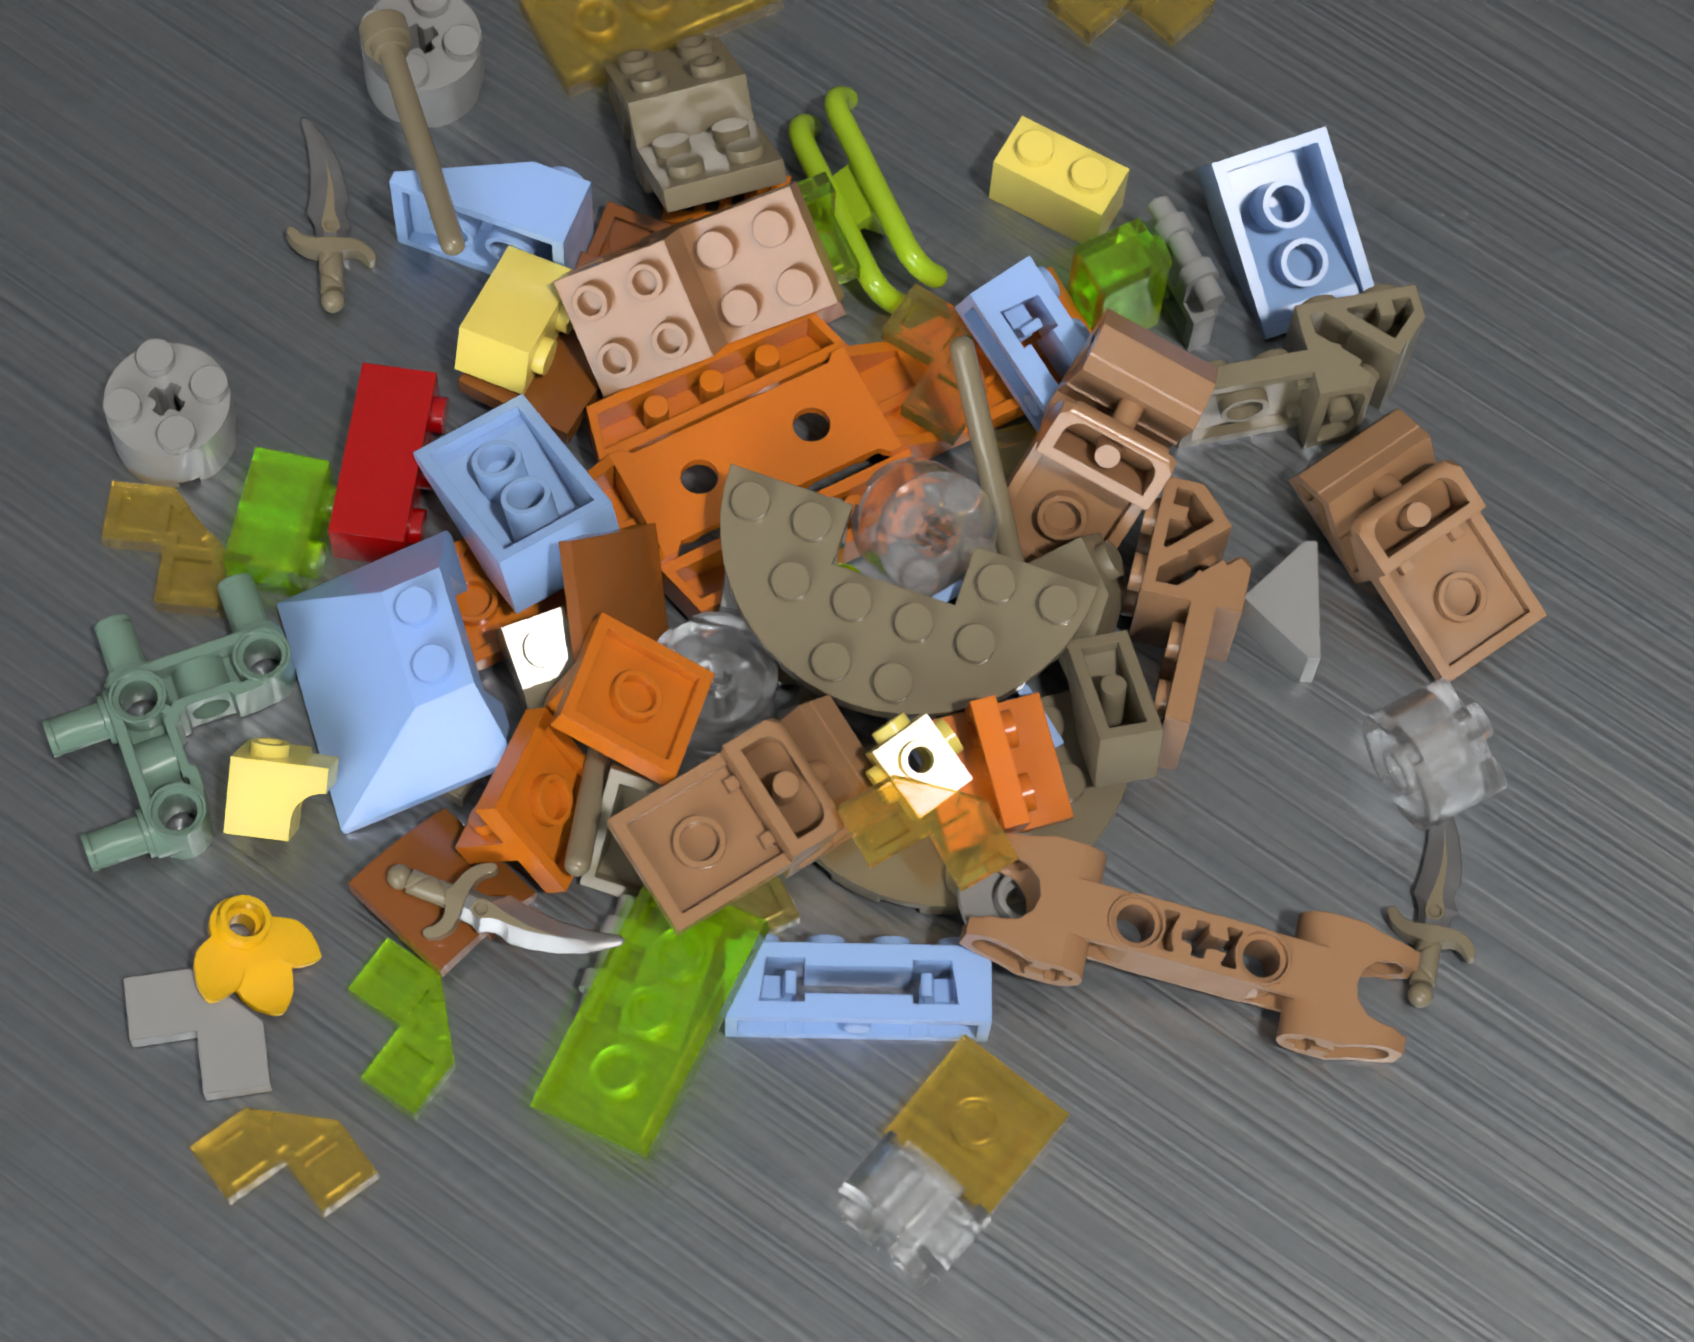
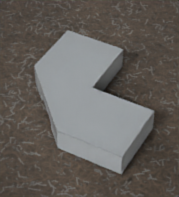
[123,968,273,1101]

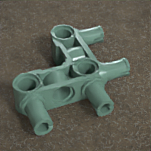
[42,573,297,873]

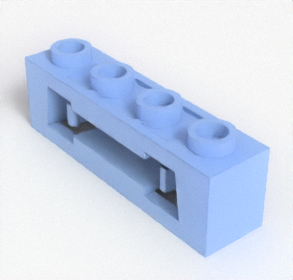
[954,255,1090,433]
[725,933,992,1042]

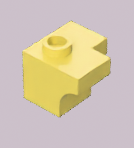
[223,737,339,841]

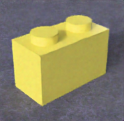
[989,116,1130,251]
[454,245,573,395]

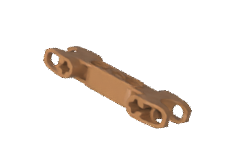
[959,833,1421,1063]

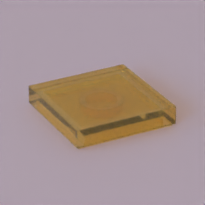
[882,1034,1070,1221]

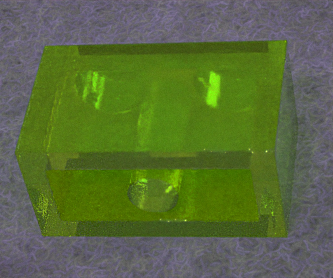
[1067,217,1172,331]
[223,446,337,597]

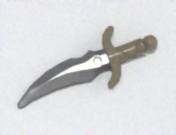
[286,116,376,313]
[1386,783,1476,1008]
[387,863,625,954]

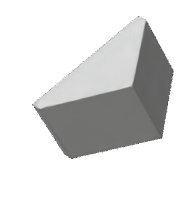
[1238,541,1321,682]

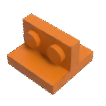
[543,612,715,786]
[919,692,1074,853]
[455,707,586,893]

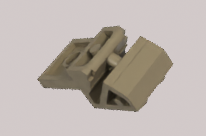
[603,35,787,213]
[1177,284,1425,449]

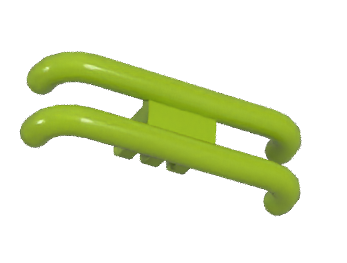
[788,86,948,316]

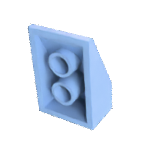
[1196,126,1375,340]
[389,161,594,275]
[413,394,620,614]

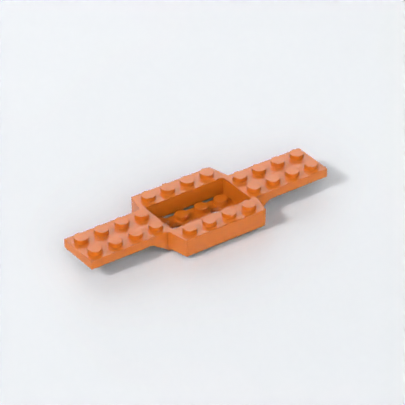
[454,266,1092,672]

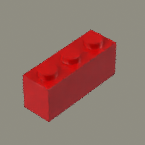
[328,362,449,563]

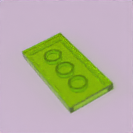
[529,885,770,1164]

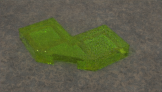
[348,938,456,1121]

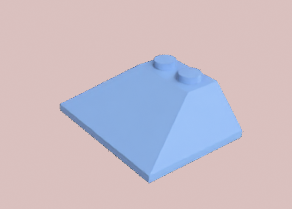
[277,530,513,834]

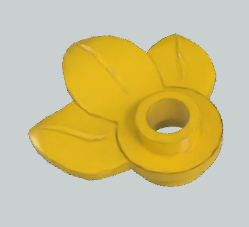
[193,895,322,1016]

